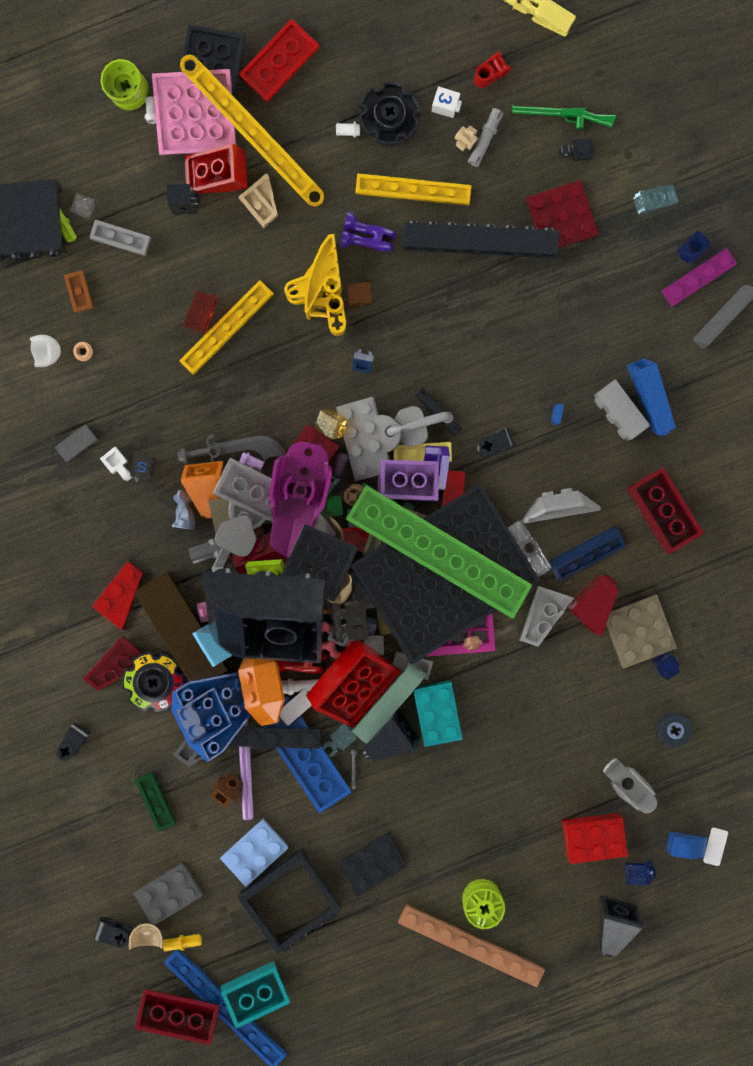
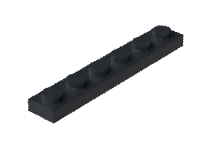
[228,726,320,749]

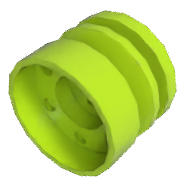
[100,59,149,111]
[462,879,505,929]

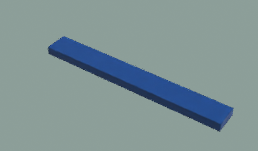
[164,949,287,1066]

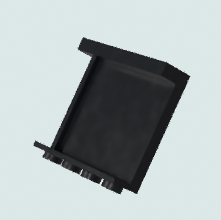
[0,179,67,262]

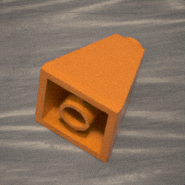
[181,461,223,518]

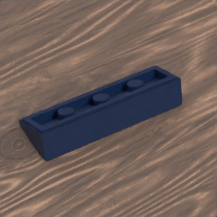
[548,526,626,582]

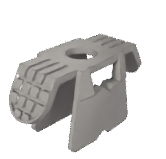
[603,758,657,813]

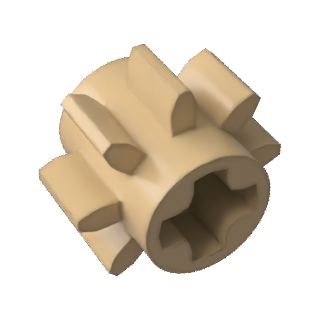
[455,126,478,151]

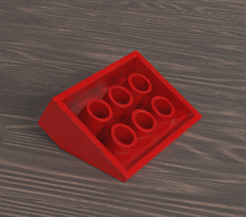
[306,638,402,728]

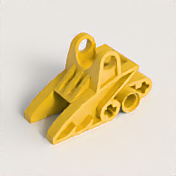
[284,234,346,336]

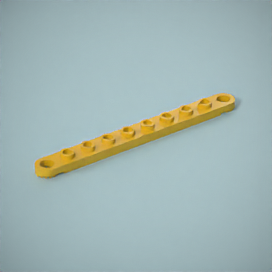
[180,55,324,207]

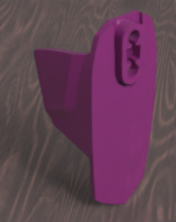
[269,442,332,557]

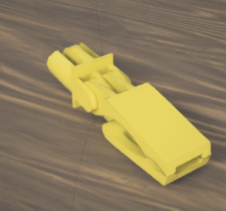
[503,0,576,37]

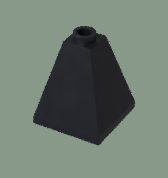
[363,708,420,761]
[599,895,643,957]

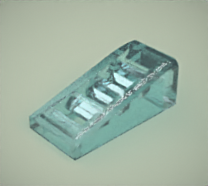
[633,184,678,214]

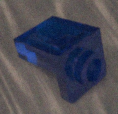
[624,860,656,885]

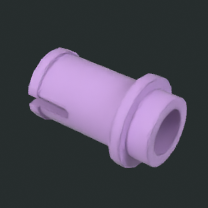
[239,453,265,472]

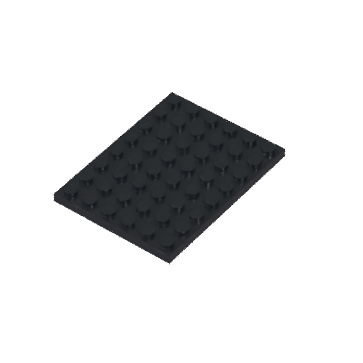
[350,484,540,665]

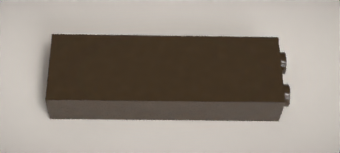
[134,571,230,682]

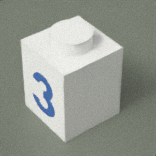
[432,86,462,118]

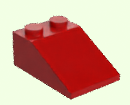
[185,143,248,194]

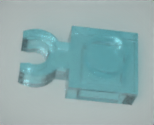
[322,723,357,757]

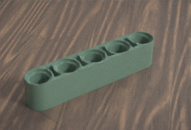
[351,663,426,744]

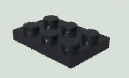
[338,832,407,896]

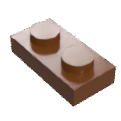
[64,270,94,313]

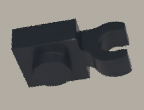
[559,138,594,161]

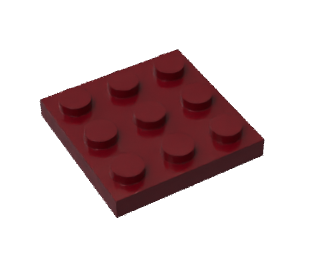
[526,180,599,249]

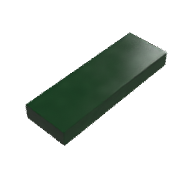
[135,771,177,832]

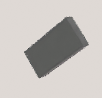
[55,424,98,463]

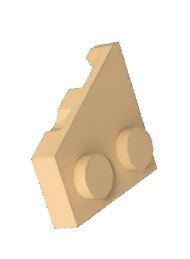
[239,173,278,228]

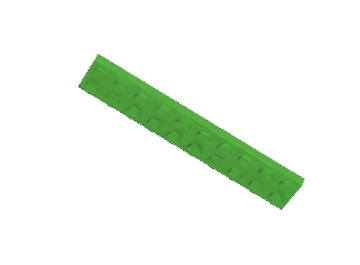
[346,485,532,619]

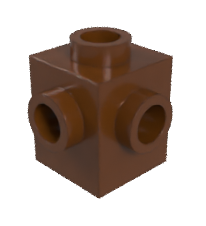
[210,772,244,808]

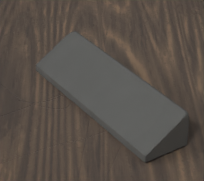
[693,285,753,349]

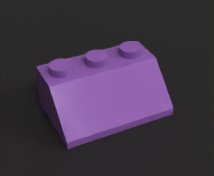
[378,459,439,502]

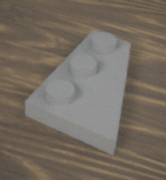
[519,586,574,647]

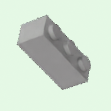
[594,379,650,441]

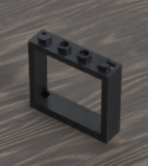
[237,848,341,954]

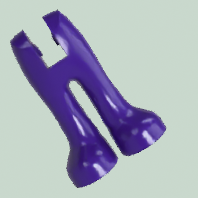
[340,211,397,252]

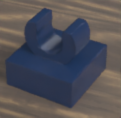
[352,349,374,374]

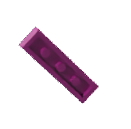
[661,248,737,307]

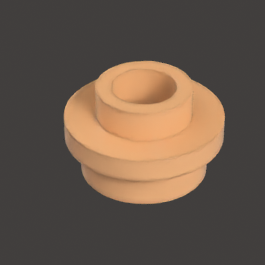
[73,342,93,361]

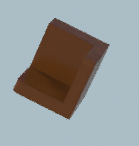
[347,282,372,307]

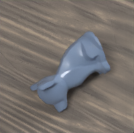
[172,490,195,530]

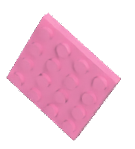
[152,69,236,155]

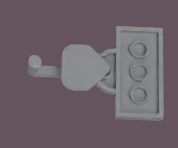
[336,397,453,481]
[212,458,273,572]

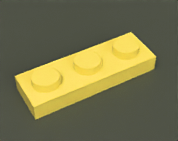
[394,442,452,462]

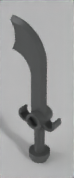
[177,434,286,464]

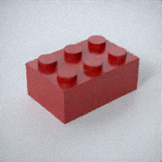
[562,813,628,864]

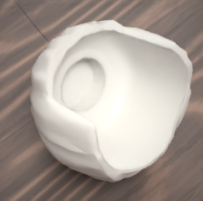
[30,335,61,367]

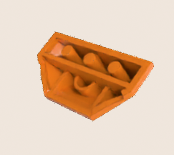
[238,658,285,726]

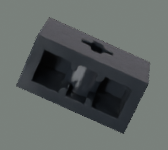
[166,184,199,215]

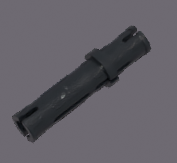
[414,387,462,437]

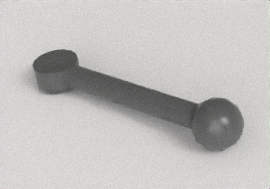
[350,749,358,789]

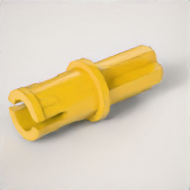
[163,934,202,952]

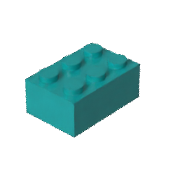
[414,680,462,747]
[221,961,290,1029]

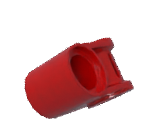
[474,52,512,88]

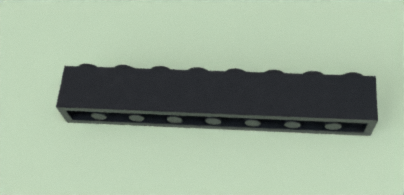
[402,220,559,258]

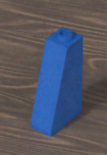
[627,358,676,436]

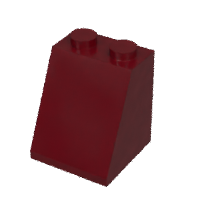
[567,575,619,637]

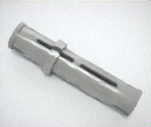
[468,108,503,167]

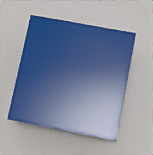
[550,404,564,426]

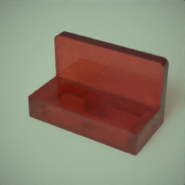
[184,291,219,335]

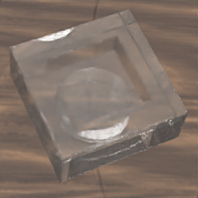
[70,193,96,220]

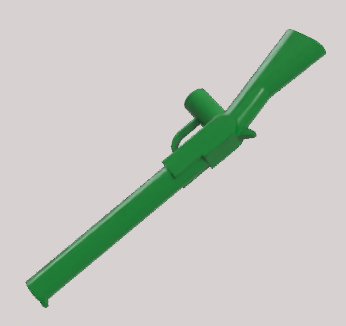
[511,104,616,130]

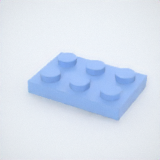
[220,818,289,887]

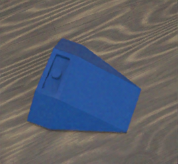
[171,672,251,762]

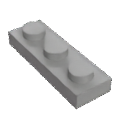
[90,220,151,256]

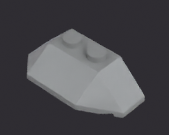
[522,488,601,524]

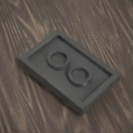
[133,862,203,925]

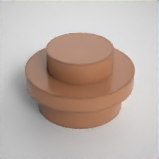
[463,636,483,651]

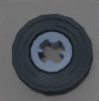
[657,713,692,748]

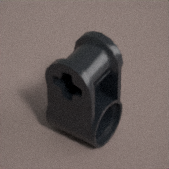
[477,428,515,457]
[56,722,91,761]
[93,917,133,948]

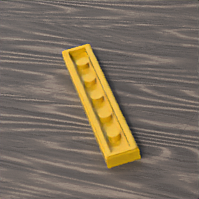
[356,173,472,206]
[179,280,274,375]

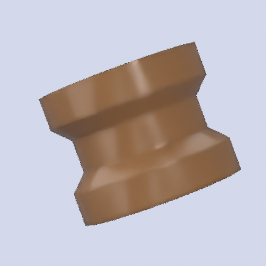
[343,483,364,506]

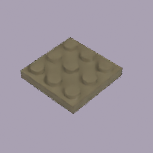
[606,594,677,669]

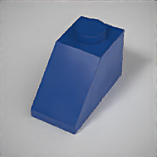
[666,831,708,859]

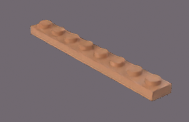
[398,904,545,987]

